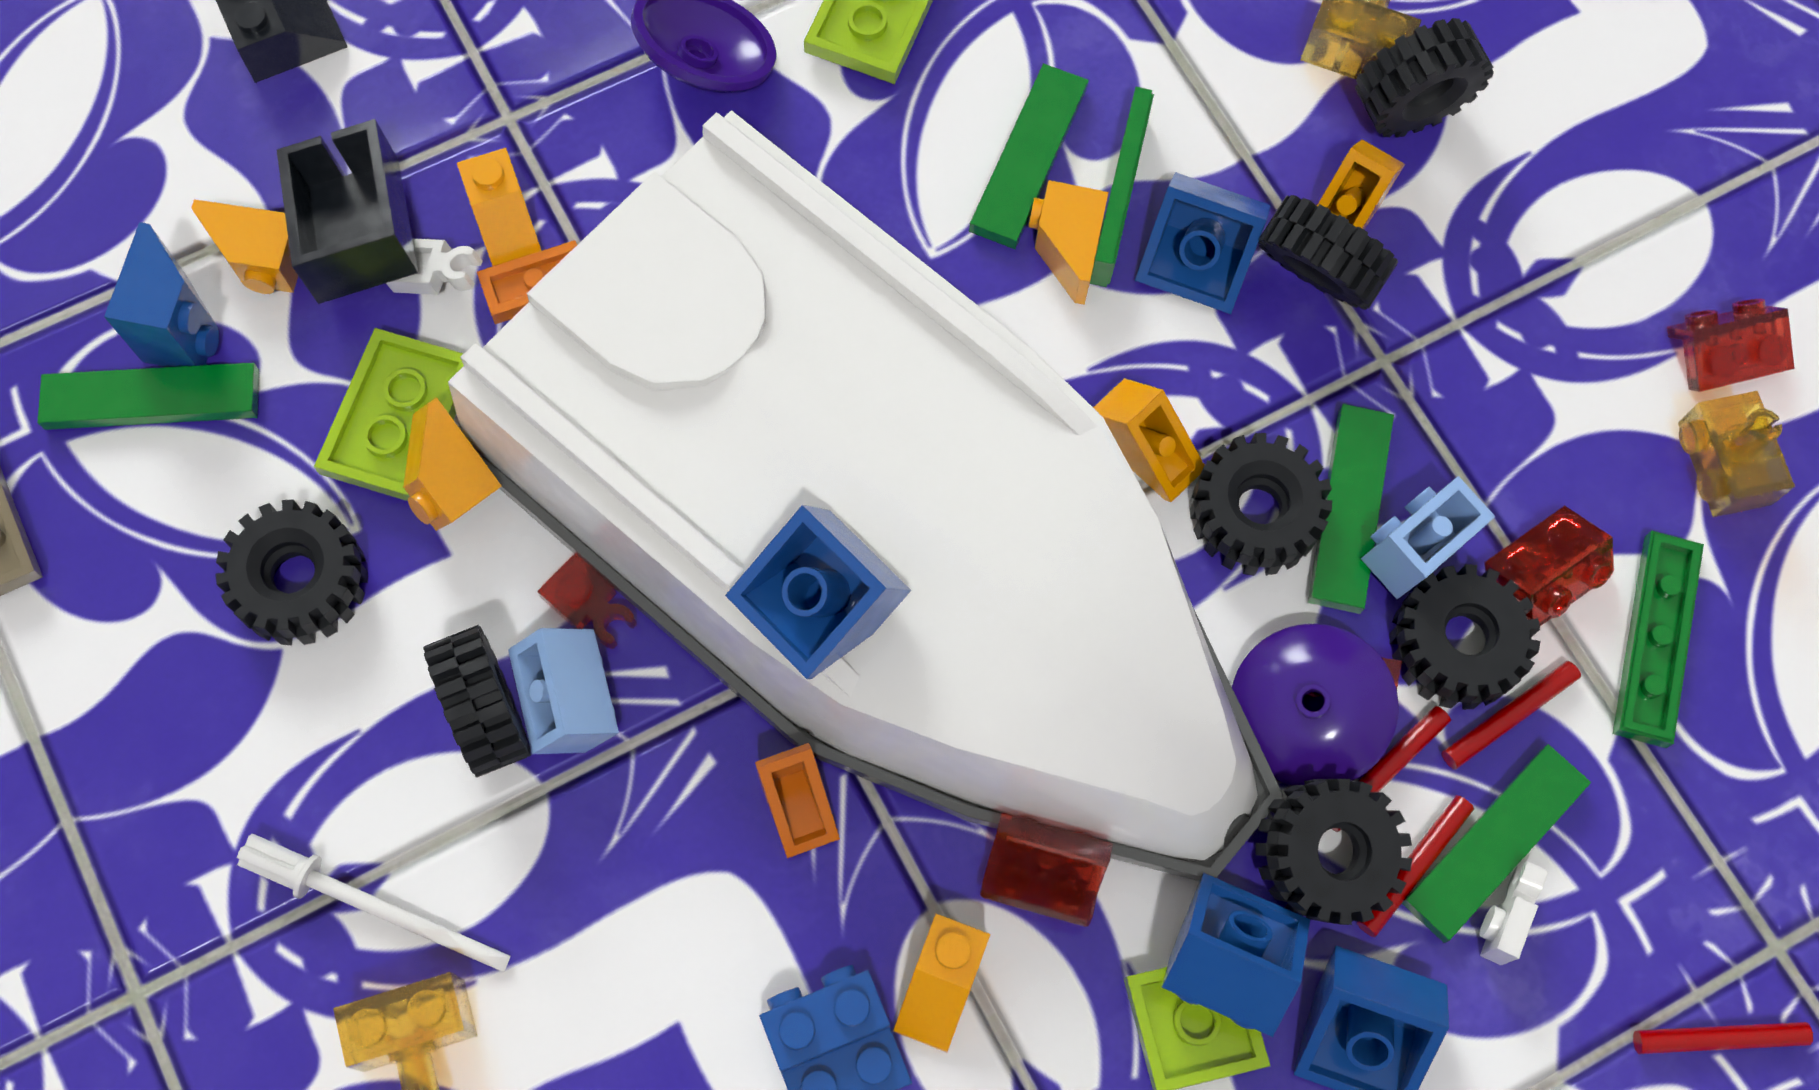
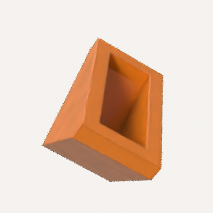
[755,743,840,858]

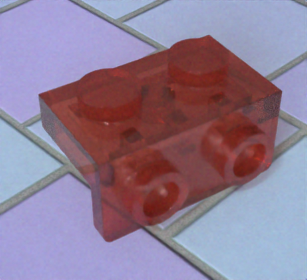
[1667,299,1795,392]
[1484,505,1614,626]
[980,812,1113,927]

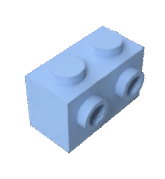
[1361,476,1496,599]
[508,628,619,754]

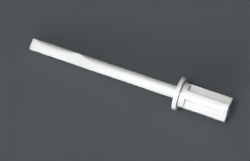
[237,834,511,972]

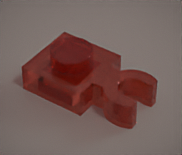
[537,553,637,649]

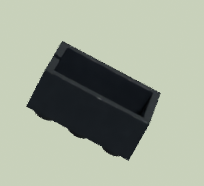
[276,119,418,304]

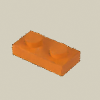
[477,240,577,325]

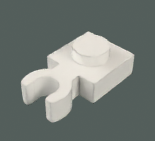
[386,239,482,295]
[1480,861,1548,965]

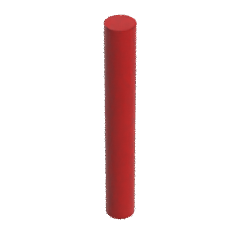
[1441,661,1581,770]
[1332,706,1451,832]
[1357,795,1474,938]
[1633,1022,1813,1054]

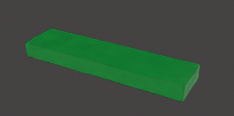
[969,63,1089,249]
[1090,86,1154,287]
[37,363,259,430]
[1307,404,1394,614]
[1612,530,1704,748]
[1402,744,1591,943]

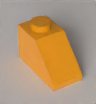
[1317,139,1405,229]
[457,148,542,266]
[1028,180,1109,305]
[191,199,298,294]
[1093,378,1205,502]
[403,397,502,531]
[893,913,991,1053]

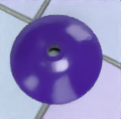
[631,0,776,92]
[1232,624,1399,786]

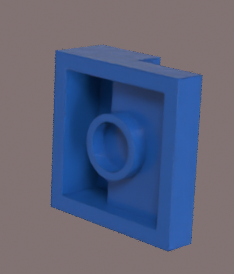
[759,965,912,1090]

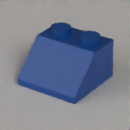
[1135,172,1271,314]
[104,222,219,367]
[725,505,912,679]
[1162,872,1310,1037]
[1294,945,1449,1090]

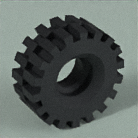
[1355,18,1494,138]
[1258,195,1398,310]
[1190,433,1333,576]
[215,499,368,646]
[1390,564,1541,710]
[423,624,531,778]
[1256,779,1412,925]

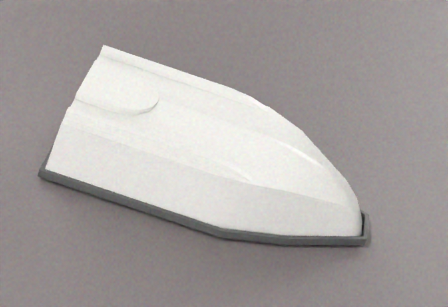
[448,110,1283,881]

